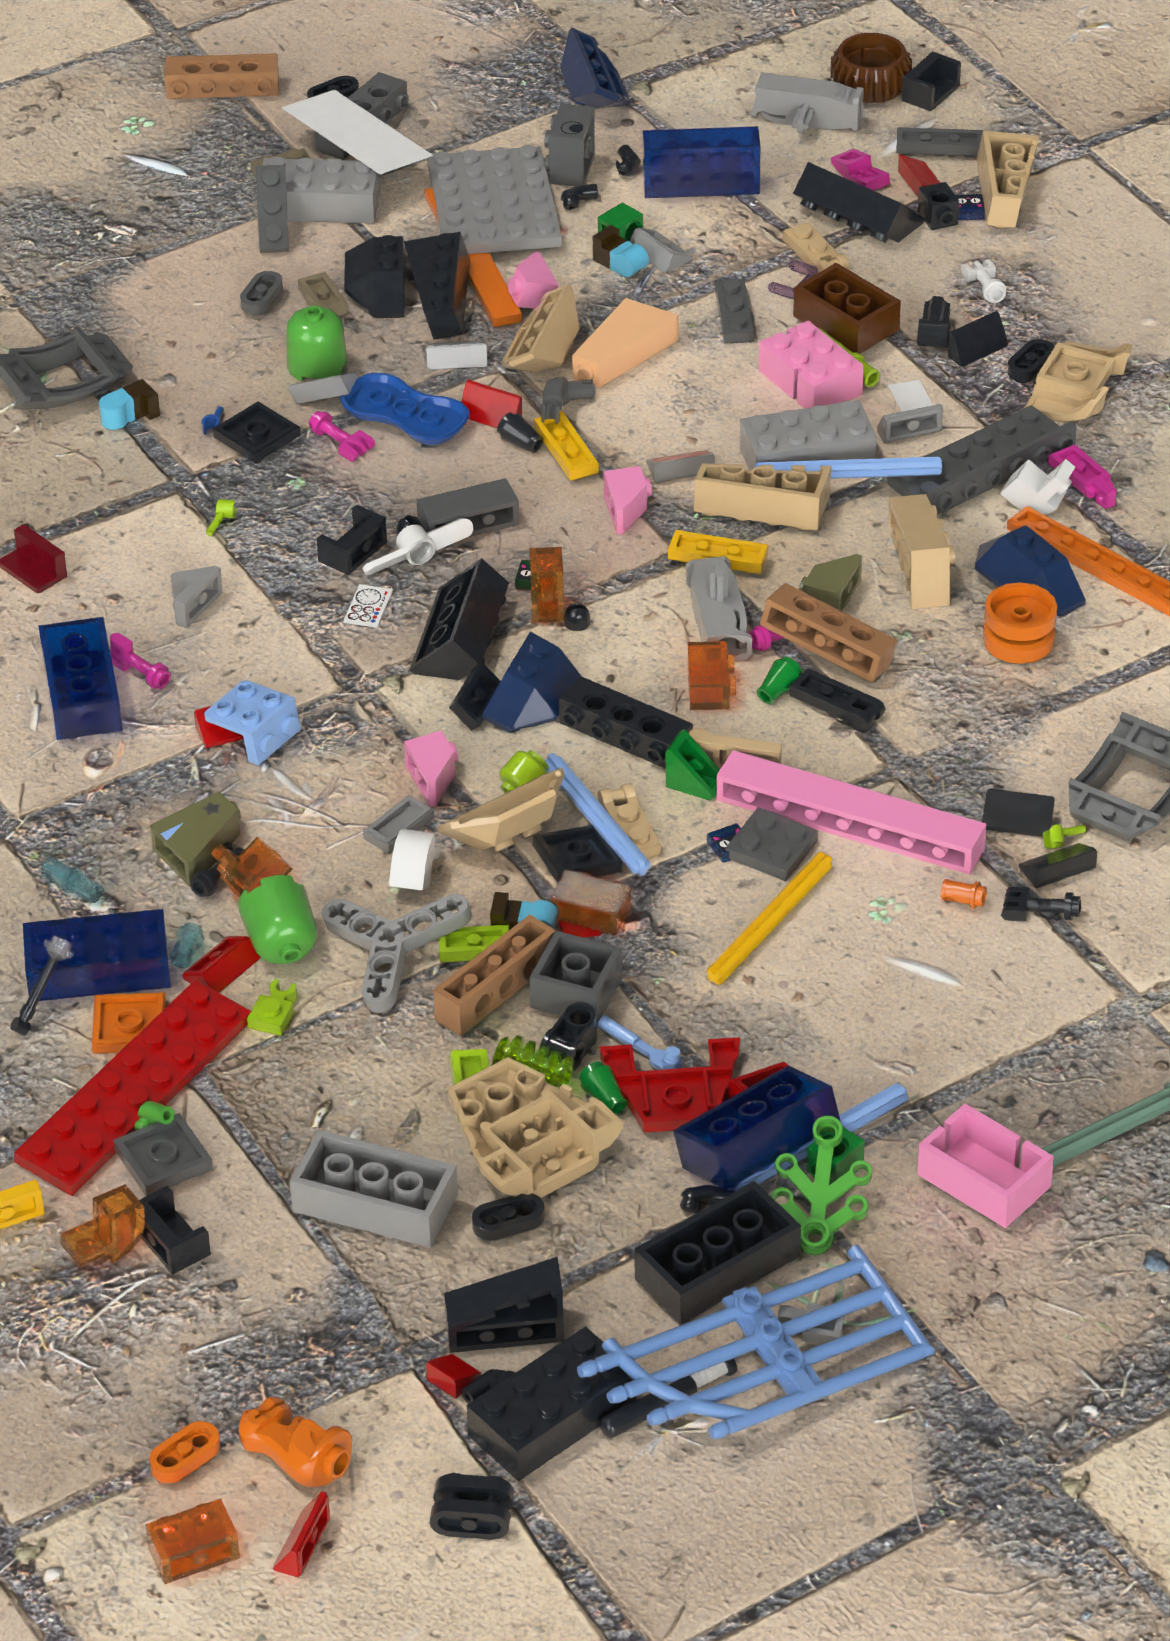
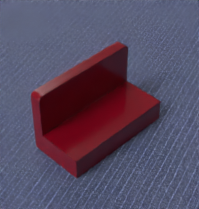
[0,524,67,593]

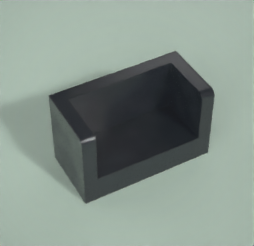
[902,51,961,112]
[317,505,387,575]
[131,1186,211,1275]

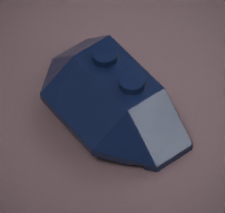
[560,27,630,109]
[975,525,1086,616]
[481,631,581,733]

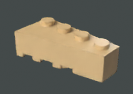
[977,131,1039,228]
[889,494,955,609]

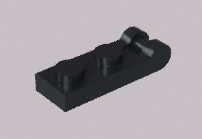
[790,668,886,733]

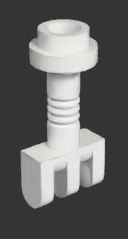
[961,259,1006,303]

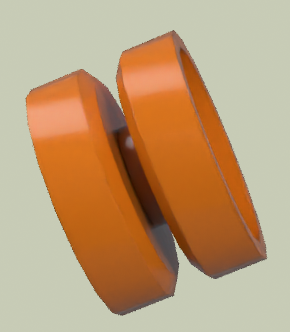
[983,582,1057,664]

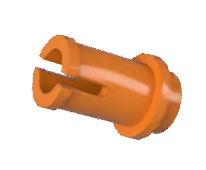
[941,879,987,909]

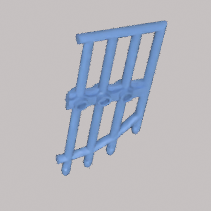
[577,1245,935,1439]

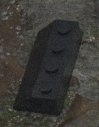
[793,162,925,243]
[409,558,509,680]

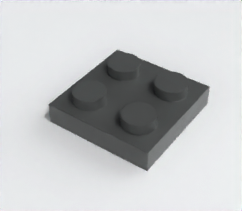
[725,807,818,881]
[113,1113,213,1196]

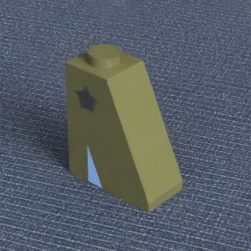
[150,791,241,887]

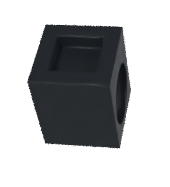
[918,182,959,231]

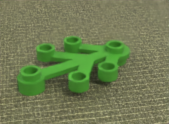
[771,1116,872,1256]

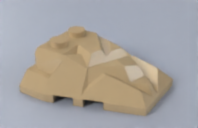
[448,1057,623,1198]

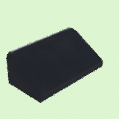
[948,311,1008,367]
[982,788,1055,837]
[1019,843,1097,888]

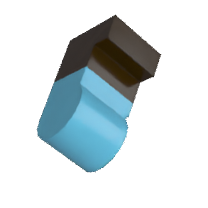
[592,225,649,277]
[99,379,160,430]
[490,892,559,930]

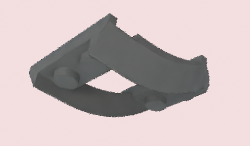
[0,327,133,409]
[1068,712,1170,841]

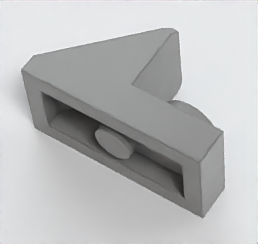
[171,566,223,629]

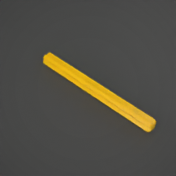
[707,852,832,985]

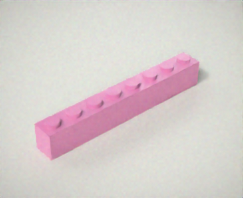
[717,750,986,875]

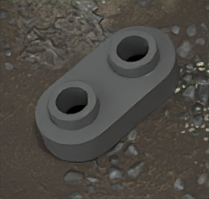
[240,271,283,316]

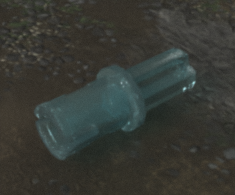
[41,857,104,903]

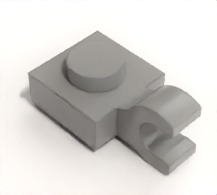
[778,1302,845,1345]

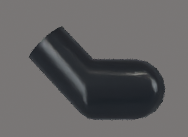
[616,145,641,176]
[561,184,598,210]
[680,1184,735,1213]
[461,1369,515,1404]

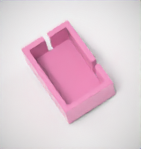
[759,320,863,408]
[917,1103,1054,1228]

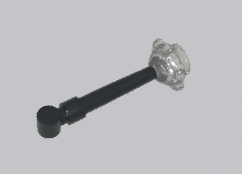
[10,935,74,1035]

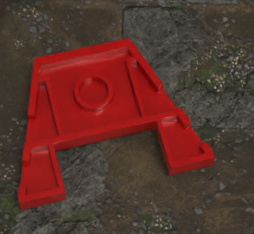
[600,1037,740,1133]

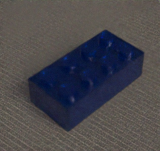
[643,126,761,198]
[38,617,123,740]
[23,909,171,1001]
[673,1065,841,1191]

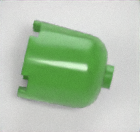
[286,306,347,381]
[238,875,317,965]

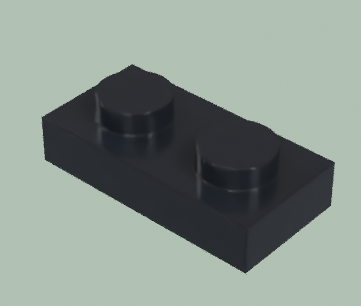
[449,662,500,730]

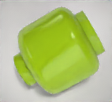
[499,750,549,793]

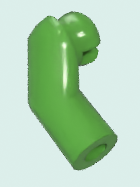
[135,1101,175,1130]

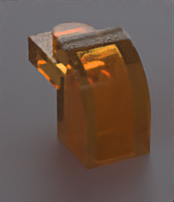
[211,837,293,897]
[60,1184,145,1267]

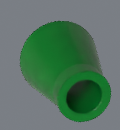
[757,657,802,704]
[579,1061,628,1115]

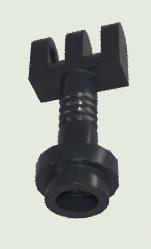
[190,842,258,897]
[1001,887,1081,921]

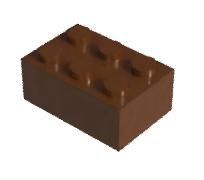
[793,263,901,354]

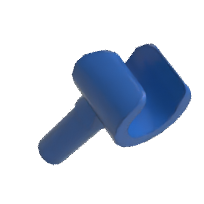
[201,406,224,435]

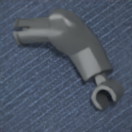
[541,377,596,424]

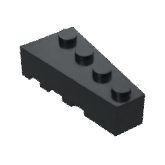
[404,232,470,340]

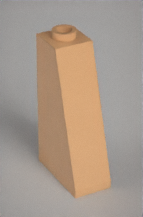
[572,298,679,388]

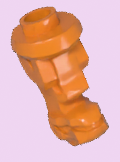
[239,1397,352,1487]

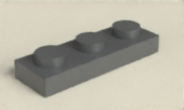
[896,127,983,157]
[256,165,289,253]
[715,279,754,344]

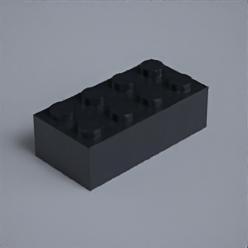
[634,1181,801,1325]
[467,1326,637,1482]

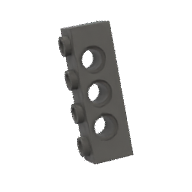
[314,72,409,160]

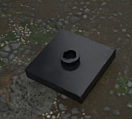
[213,401,301,463]
[532,825,623,884]

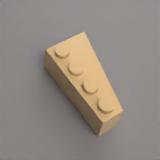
[693,463,832,530]

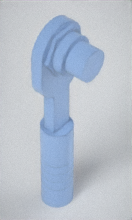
[597,1015,684,1070]

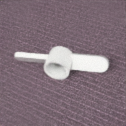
[362,518,473,575]

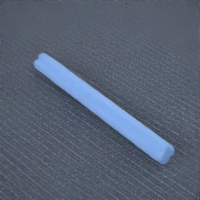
[754,457,942,479]
[545,753,651,876]
[727,1083,908,1191]

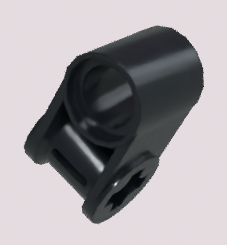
[538,1002,597,1071]

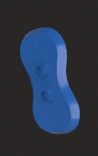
[340,373,470,445]

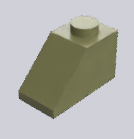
[799,554,862,612]

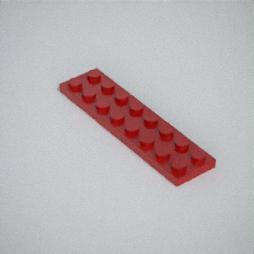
[14,980,252,1196]

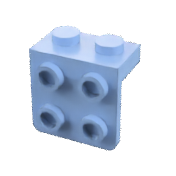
[204,680,301,765]

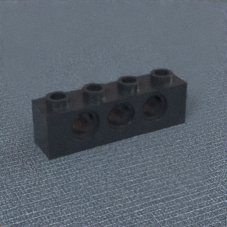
[559,676,693,769]

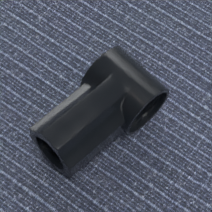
[917,296,950,348]

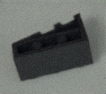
[444,1257,564,1353]

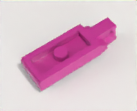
[1048,445,1117,509]

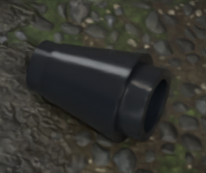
[497,412,544,453]

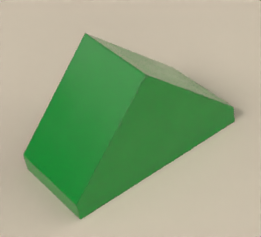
[666,729,720,801]

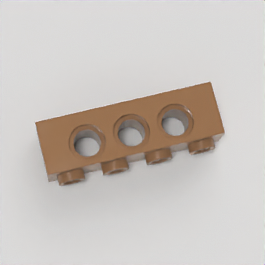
[164,53,279,99]
[759,583,898,683]
[433,914,556,1036]

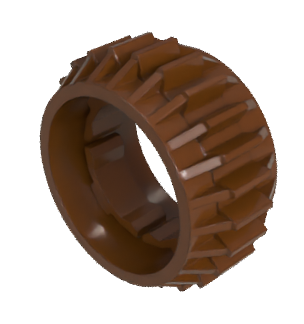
[830,33,912,103]

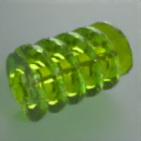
[492,1035,574,1089]

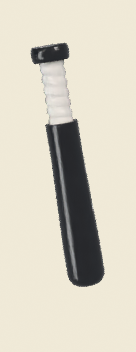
[600,1359,738,1438]

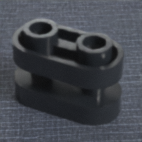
[429,1473,514,1540]

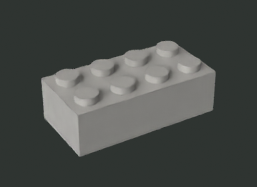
[262,157,380,223]
[740,400,877,470]
[290,1129,458,1248]

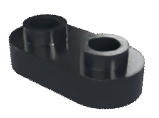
[307,76,359,99]
[1007,339,1055,383]
[472,1193,545,1241]

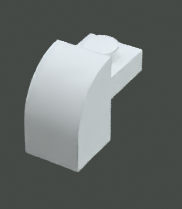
[1000,459,1075,515]
[389,829,441,890]

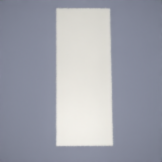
[281,90,434,174]

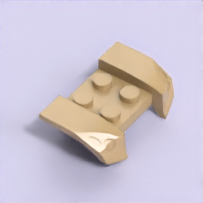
[1024,341,1132,422]

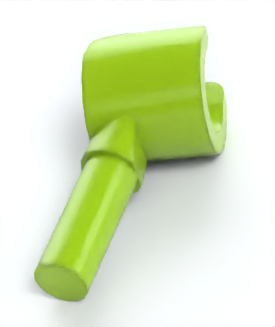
[206,499,237,536]
[1043,824,1086,849]

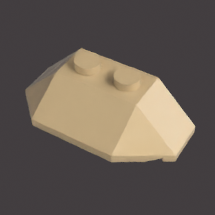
[501,284,580,373]
[436,767,565,852]

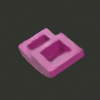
[831,148,890,191]

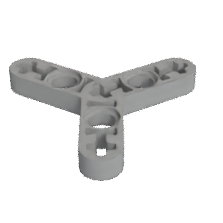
[322,894,472,1013]

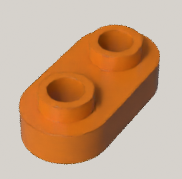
[149,1421,220,1483]

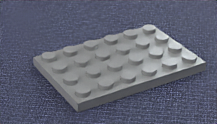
[427,145,562,254]

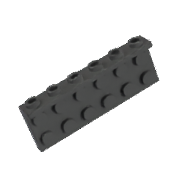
[887,405,1077,515]

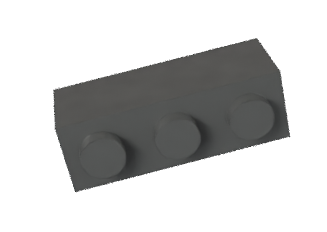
[416,478,519,537]

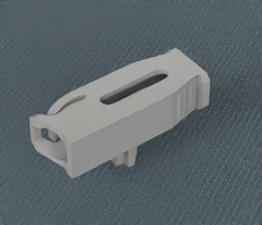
[750,72,864,134]
[686,556,752,661]

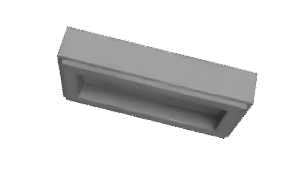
[363,795,434,854]

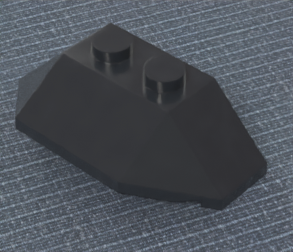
[344,235,405,318]

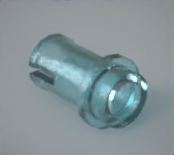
[169,923,204,968]

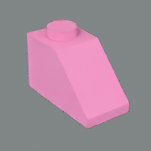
[508,252,559,309]
[603,466,652,534]
[404,730,458,807]

